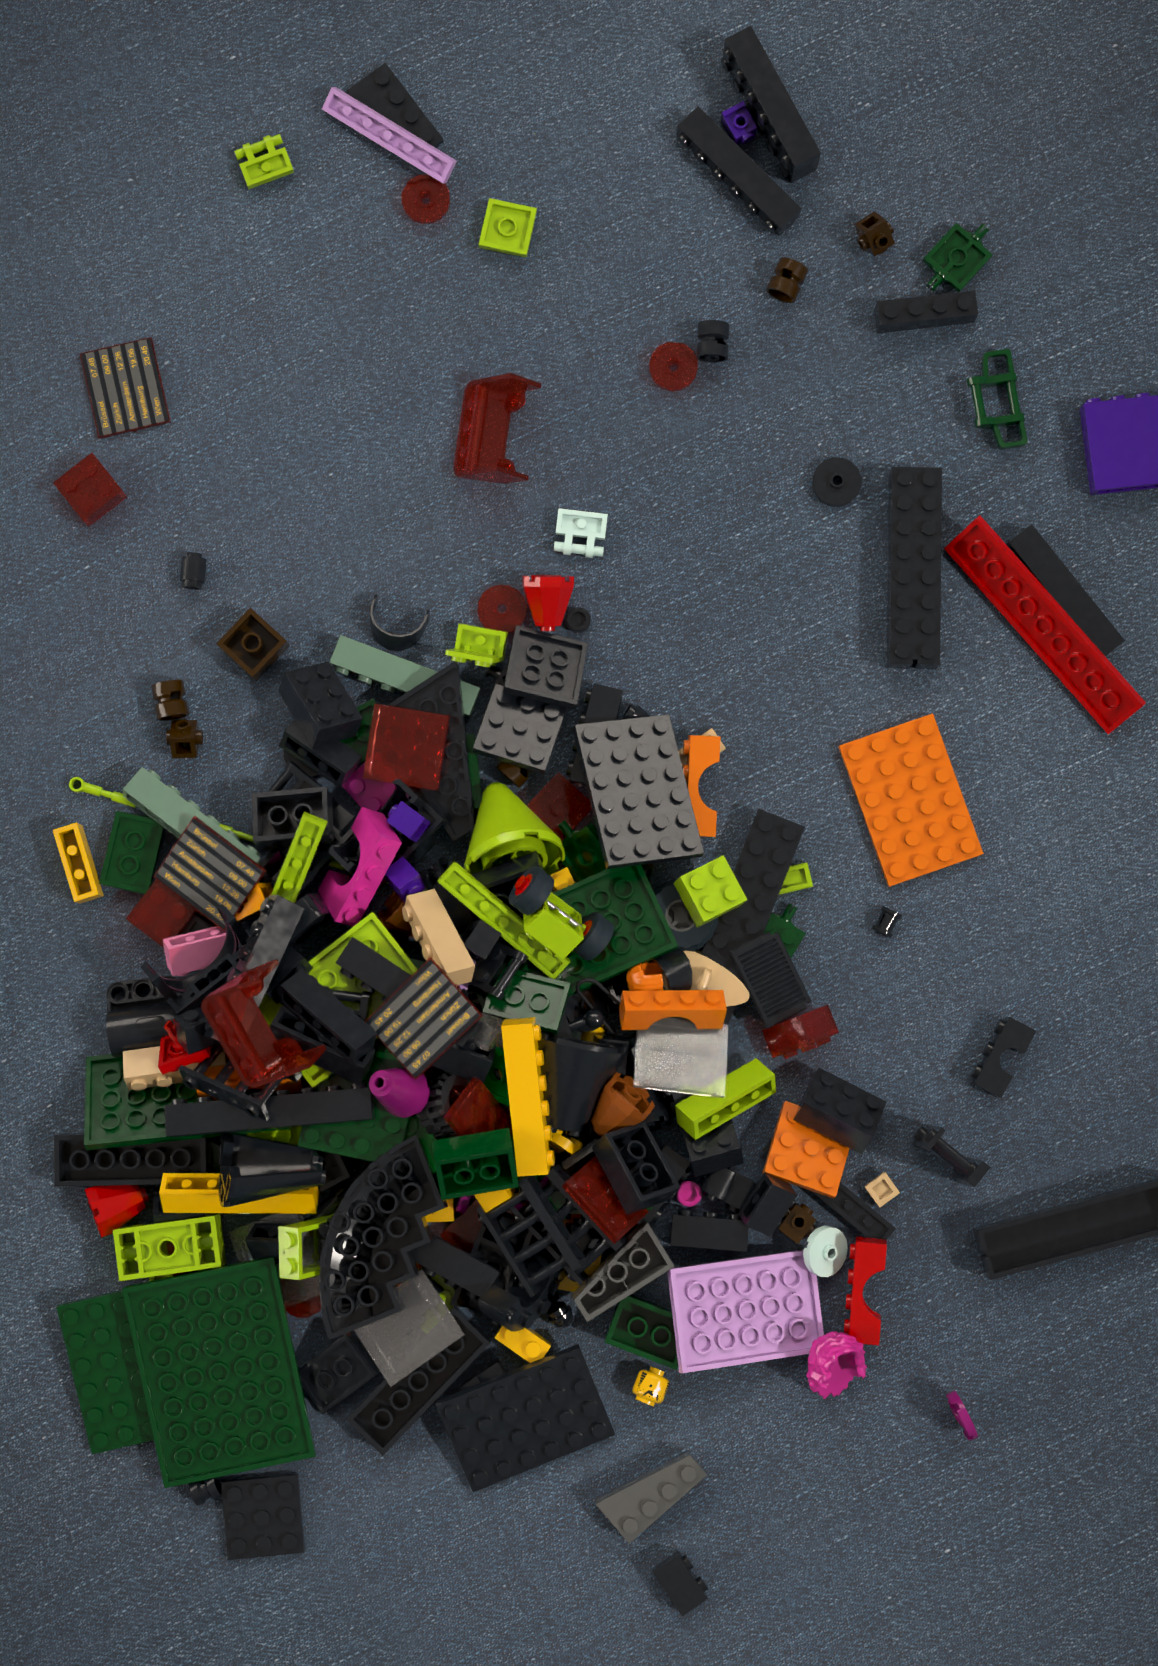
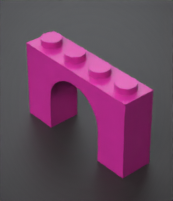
[318,807,402,927]

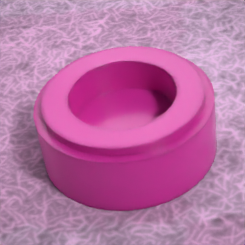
[676,1181,702,1207]

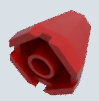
[522,575,574,631]
[84,1185,149,1238]

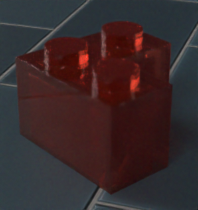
[762,1005,839,1059]

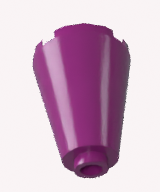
[369,1066,430,1118]

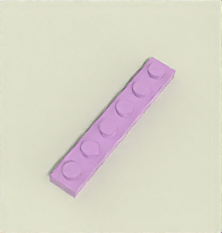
[322,87,457,184]

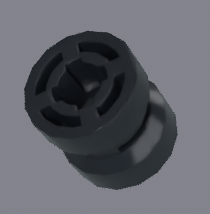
[189,1477,222,1506]

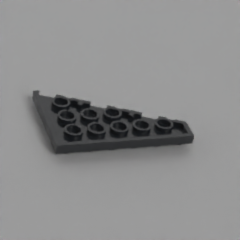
[373,661,475,842]

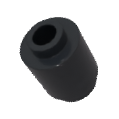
[180,552,207,590]

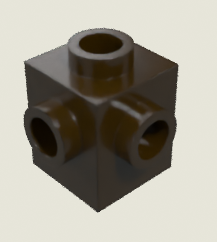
[854,211,895,256]
[166,719,203,759]
[777,1203,816,1244]

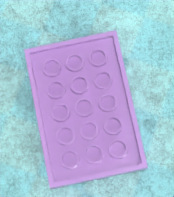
[667,1250,824,1373]

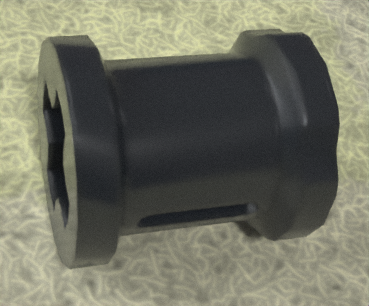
[871,906,902,938]

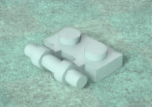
[554,508,608,558]

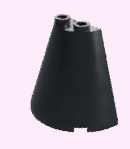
[538,1030,629,1137]
[218,1132,326,1207]

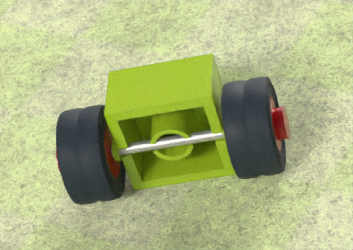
[509,866,614,961]

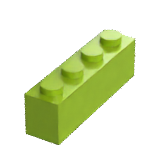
[675,1058,776,1140]

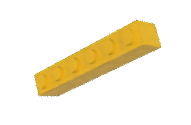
[501,1017,555,1177]
[159,1173,319,1214]

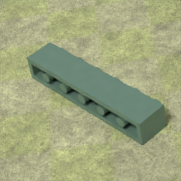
[329,635,481,719]
[123,767,261,865]

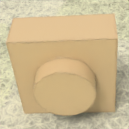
[864,1172,900,1208]

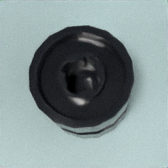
[696,320,730,363]

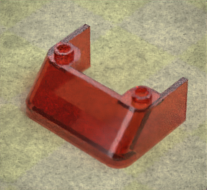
[453,373,542,484]
[201,959,326,1088]

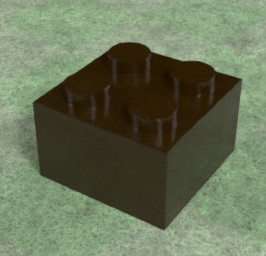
[216,607,290,681]

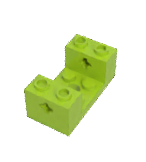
[113,1213,227,1281]

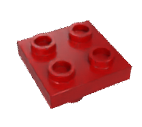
[158,1019,210,1075]

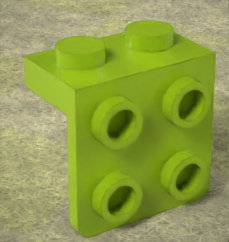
[445,623,508,667]

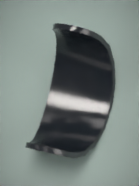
[370,594,430,651]
[648,949,692,990]

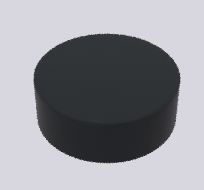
[566,607,591,633]

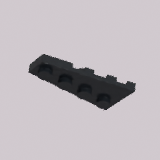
[346,63,444,148]

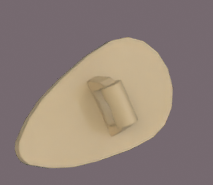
[662,951,749,1007]

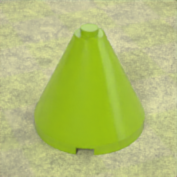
[464,782,565,875]

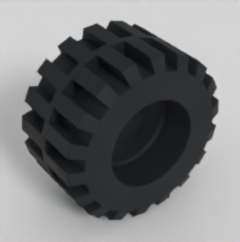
[417,1072,483,1139]

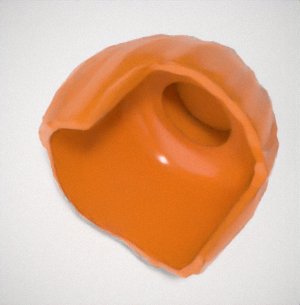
[626,961,664,991]

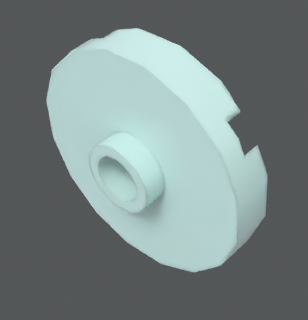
[803,1226,848,1277]

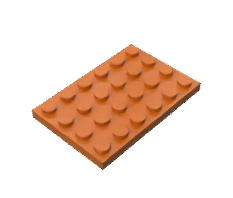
[838,713,984,887]

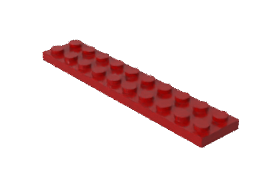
[944,515,1146,734]

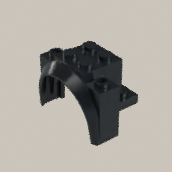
[329,779,445,894]
[141,904,250,1015]

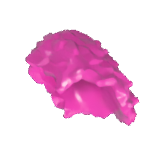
[806,1331,867,1399]

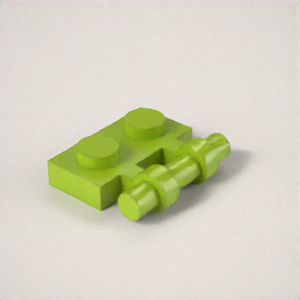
[234,134,294,189]

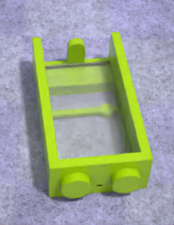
[278,1214,334,1280]

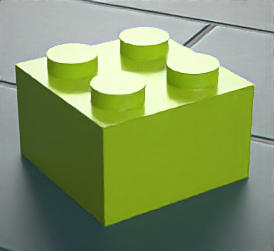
[673,855,747,928]

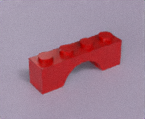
[844,1237,887,1345]

